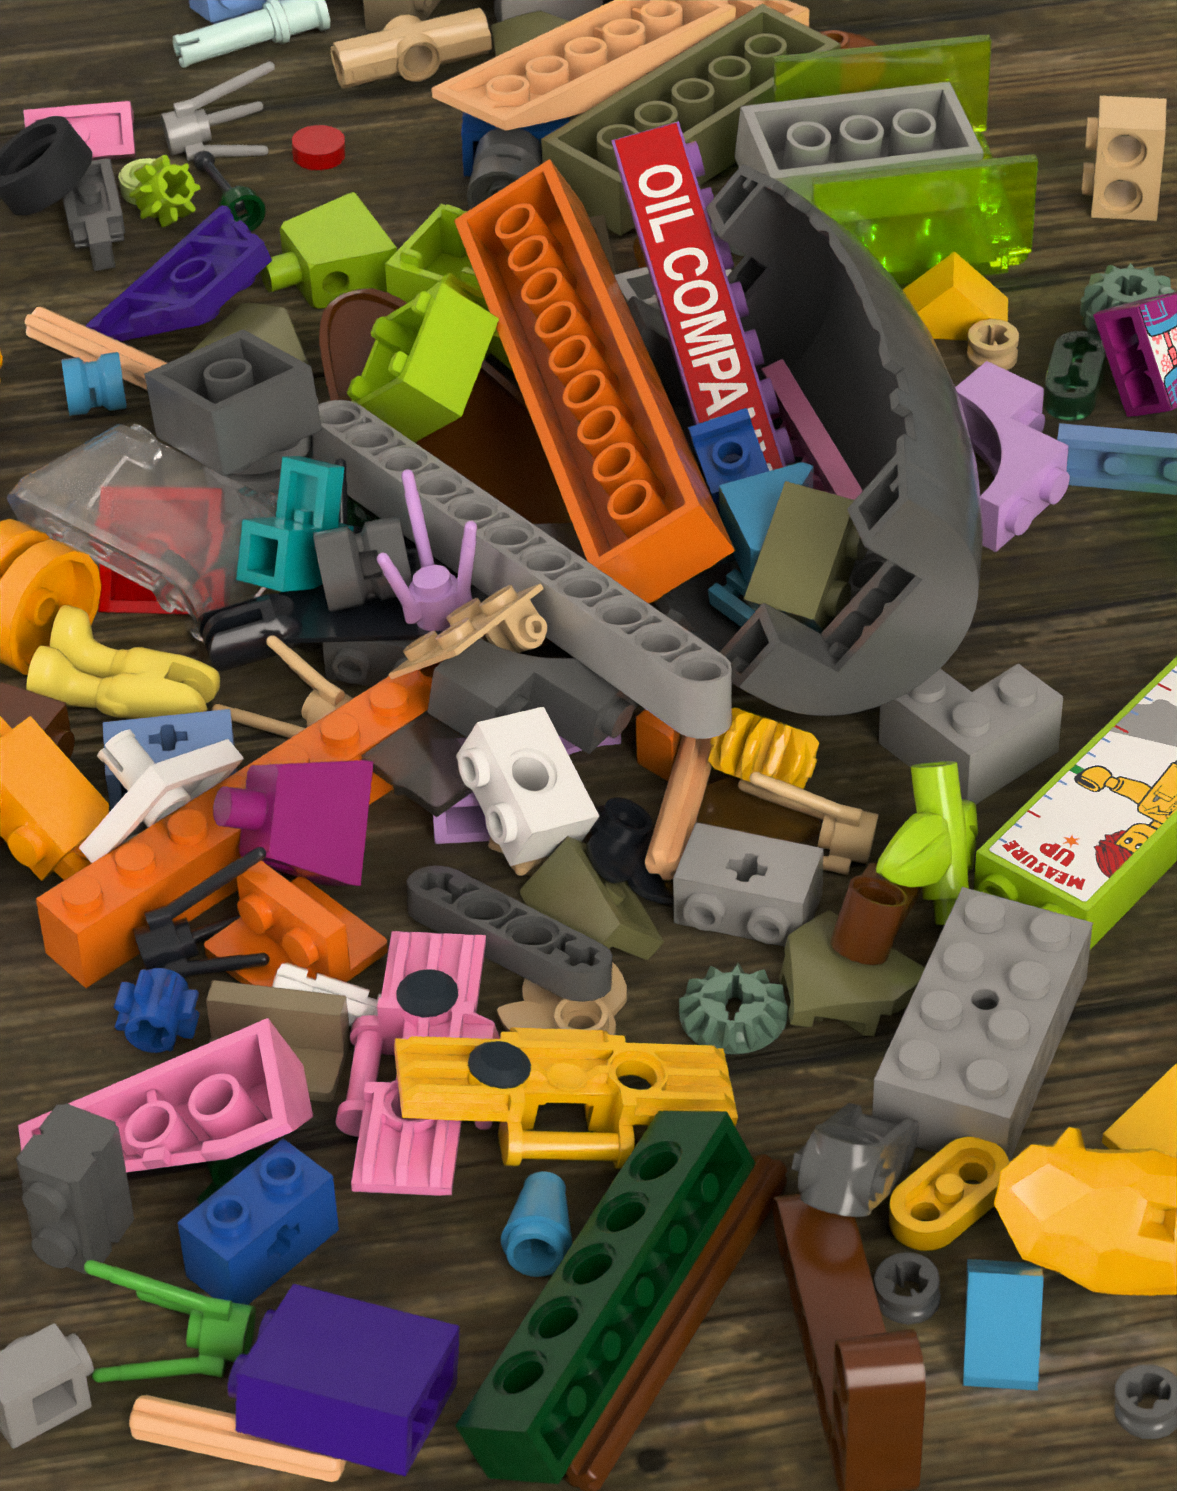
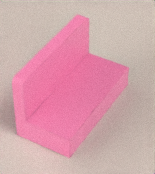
[23,101,136,161]

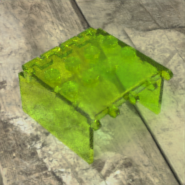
[774,34,1038,285]

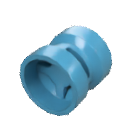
[61,352,127,416]

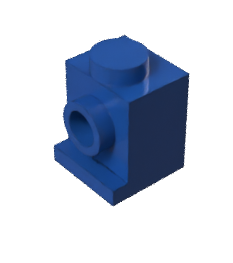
[688,408,769,513]

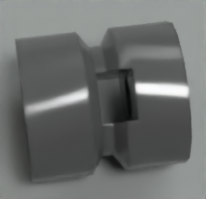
[467,128,542,210]
[313,515,413,612]

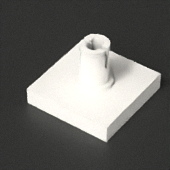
[79,729,244,863]

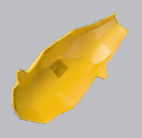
[994,1127,1177,1296]

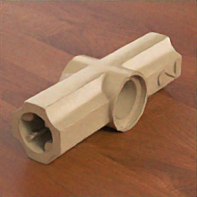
[330,8,492,89]

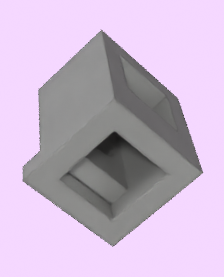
[0,1323,94,1449]

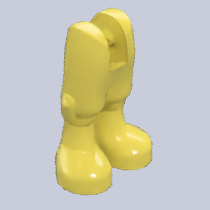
[26,605,220,719]

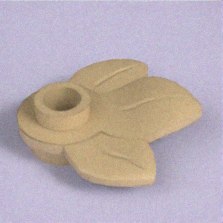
[497,963,627,1035]

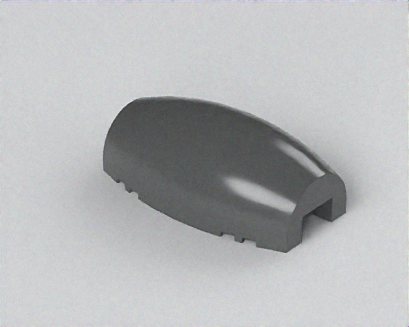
[627,164,983,716]

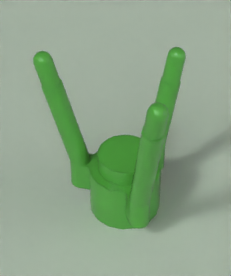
[84,1260,256,1383]

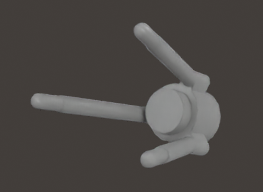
[161,61,275,161]

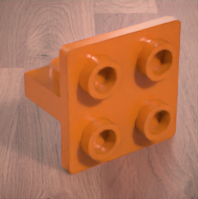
[204,861,388,987]

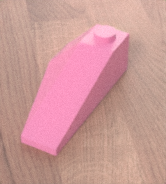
[18,1018,313,1173]

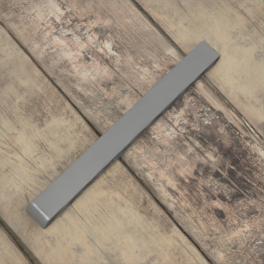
[312,400,732,739]

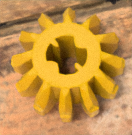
[708,707,819,789]

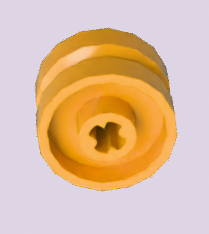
[0,519,101,675]

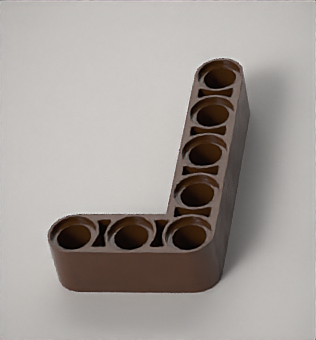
[772,1193,926,1491]

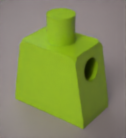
[260,192,397,309]

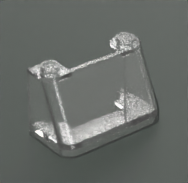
[7,424,278,643]

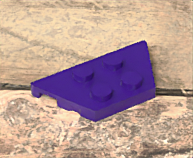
[85,205,272,341]

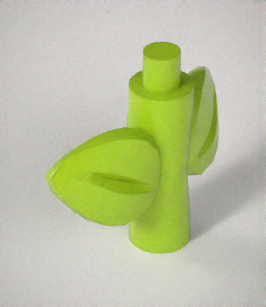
[876,761,978,925]

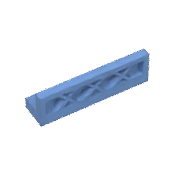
[1057,423,1177,495]

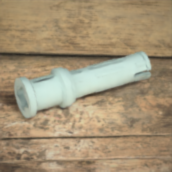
[172,0,330,68]

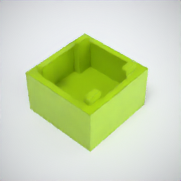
[385,204,482,303]
[347,282,499,443]

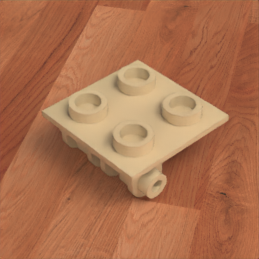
[388,583,547,679]

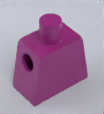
[213,760,374,886]

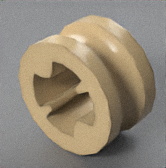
[967,319,1019,370]

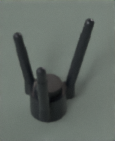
[133,847,270,978]

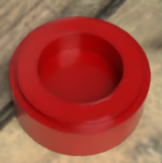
[292,125,345,170]

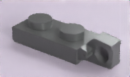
[63,158,125,271]

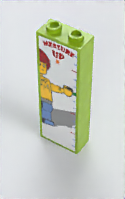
[974,656,1177,950]

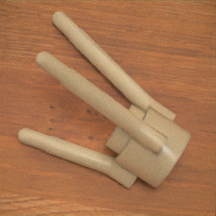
[212,635,353,738]
[738,772,879,876]

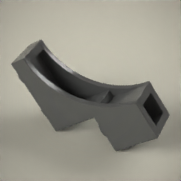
[427,638,639,754]

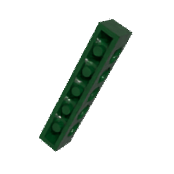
[455,1111,756,1484]

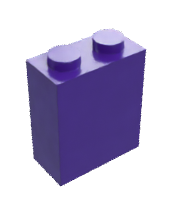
[228,1284,460,1476]

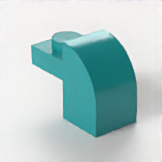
[236,456,354,592]

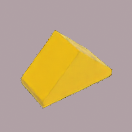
[903,251,1008,340]

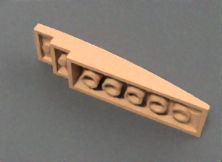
[432,0,809,131]

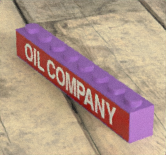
[611,121,795,471]

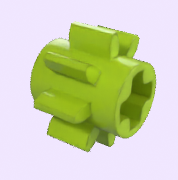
[129,155,200,227]

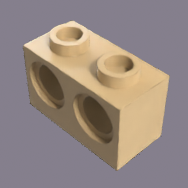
[1082,96,1166,221]

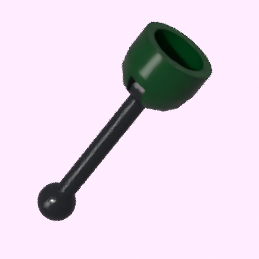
[194,150,266,232]

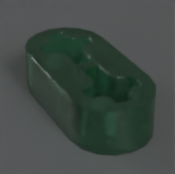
[1044,331,1106,420]

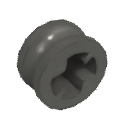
[874,1252,941,1324]
[1115,1365,1177,1439]

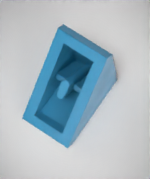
[719,462,814,585]
[963,1259,1044,1390]

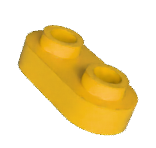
[889,1137,1009,1251]

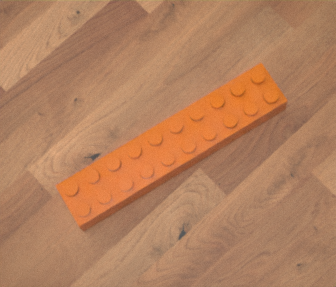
[454,159,735,604]

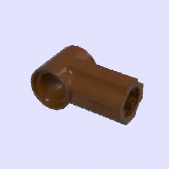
[830,863,922,965]

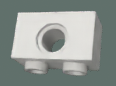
[456,707,599,866]

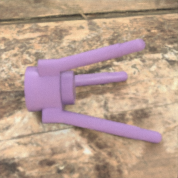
[377,469,477,631]

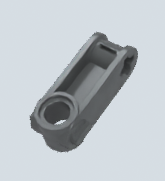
[791,1103,919,1217]

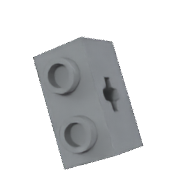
[673,822,824,946]

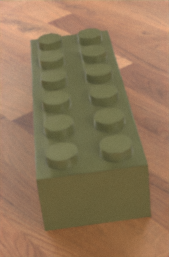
[541,4,841,236]

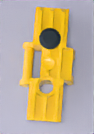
[394,1027,738,1169]

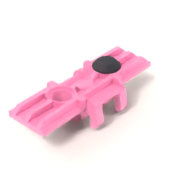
[335,931,500,1196]

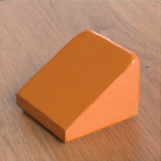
[636,709,682,781]

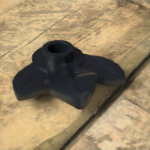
[586,797,674,904]

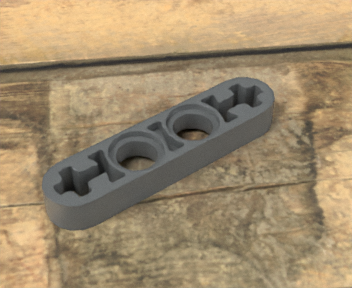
[407,866,613,1002]

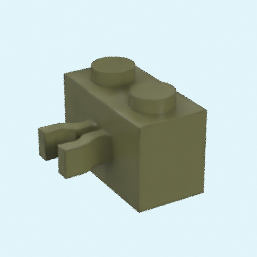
[743,481,868,633]

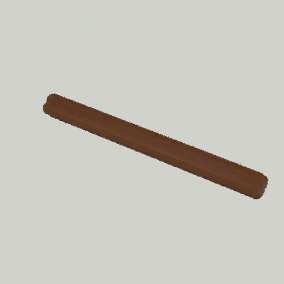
[564,1154,787,1491]

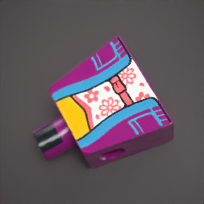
[1093,292,1177,417]

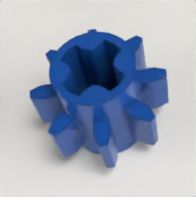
[113,968,200,1053]

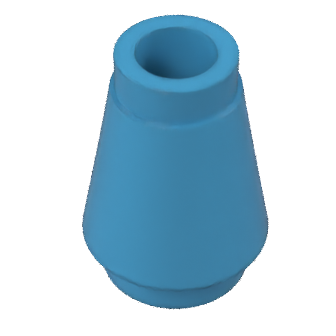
[501,1172,573,1277]

